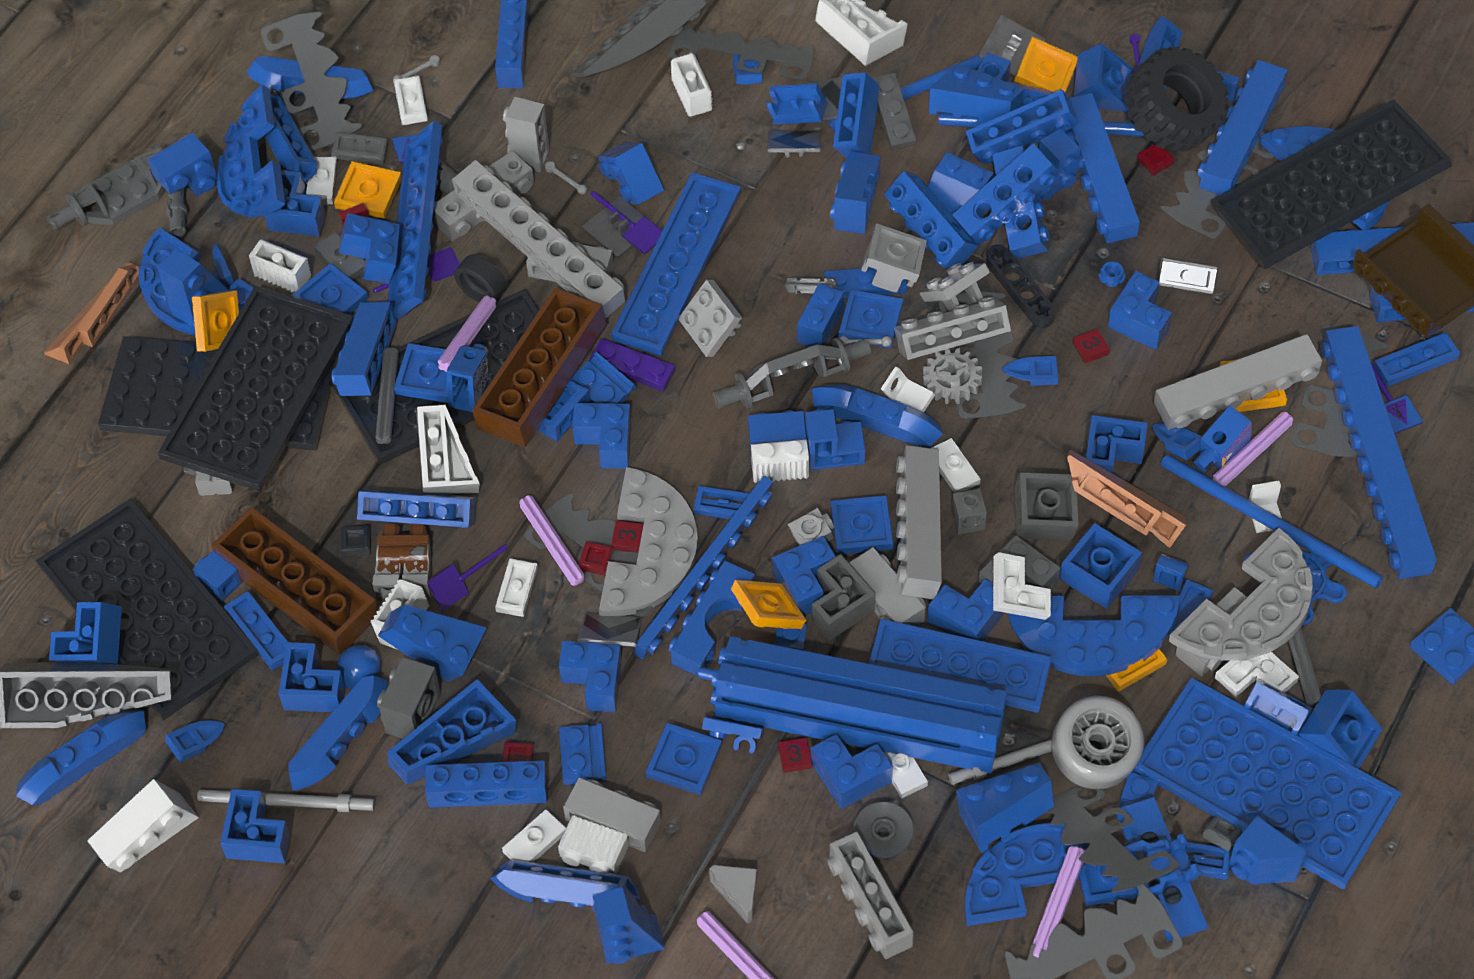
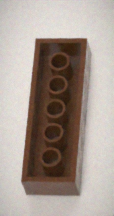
[472,288,606,447]
[212,507,378,655]

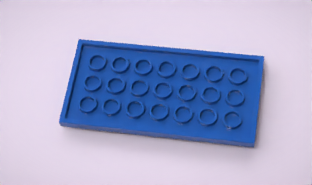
[1133,677,1401,890]

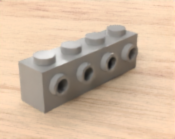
[432,150,534,241]
[894,297,1011,360]
[827,832,913,959]

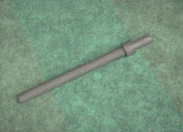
[948,739,1052,785]
[197,789,375,812]

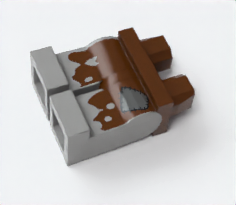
[372,524,431,598]

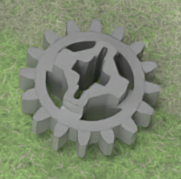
[923,348,982,404]

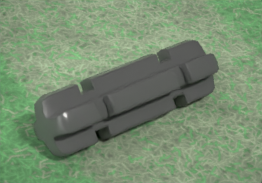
[785,277,838,293]

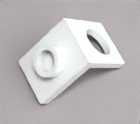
[881,367,935,413]
[1249,481,1282,533]

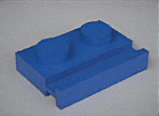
[570,352,637,404]
[559,723,606,785]

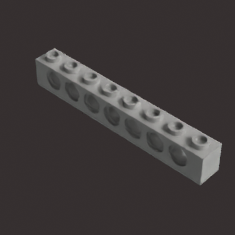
[452,160,625,319]

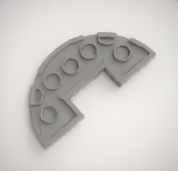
[599,467,698,616]
[1169,528,1313,660]

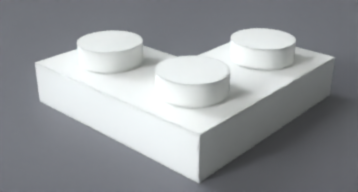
[993,553,1051,620]
[1215,652,1299,697]

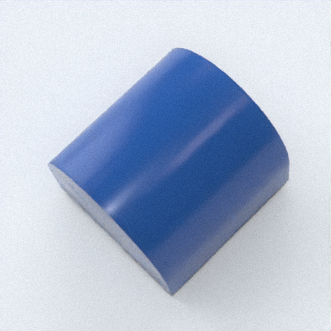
[1153,554,1189,591]

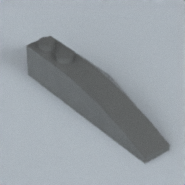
[572,0,707,77]
[0,662,173,728]

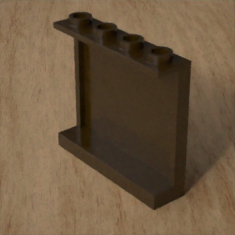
[1352,204,1474,338]

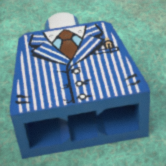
[446,344,488,412]

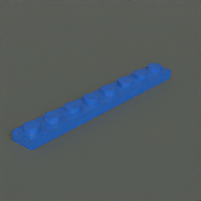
[634,476,773,661]

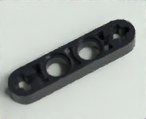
[986,245,1055,328]

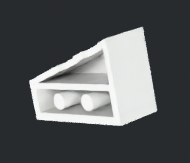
[815,0,908,66]
[417,405,480,495]
[88,779,199,872]

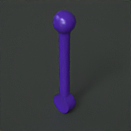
[1129,34,1140,71]

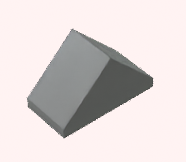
[709,865,757,924]

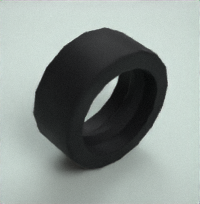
[454,254,507,302]

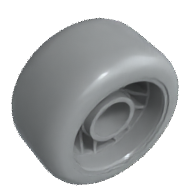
[1051,696,1144,789]

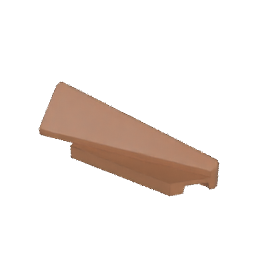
[44,262,139,364]
[1067,450,1186,548]

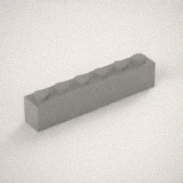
[1154,334,1322,430]
[896,445,942,599]

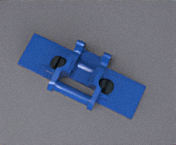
[1116,797,1208,942]

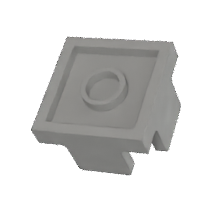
[861,223,927,293]

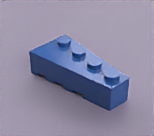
[387,679,516,785]

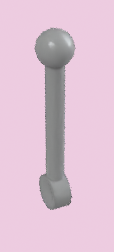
[393,55,440,82]
[545,161,587,195]
[839,336,892,347]

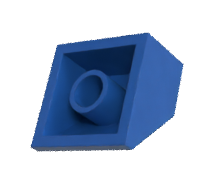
[1074,43,1135,112]
[928,152,994,214]
[1299,690,1383,769]
[1229,816,1307,885]

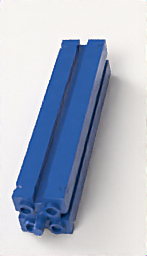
[698,636,1007,773]

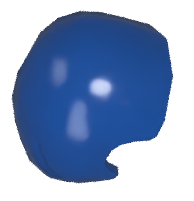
[337,645,381,690]

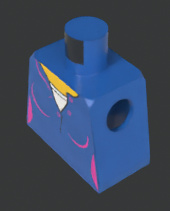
[1194,406,1252,473]

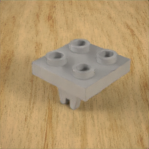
[920,262,990,312]
[679,280,742,357]

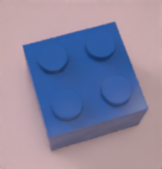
[1060,523,1142,609]

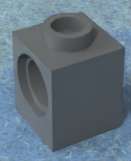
[951,489,987,534]

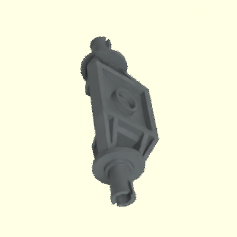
[47,144,165,230]
[713,338,871,410]

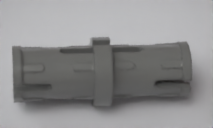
[166,188,187,237]

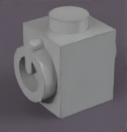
[788,508,835,546]

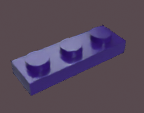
[590,338,675,392]

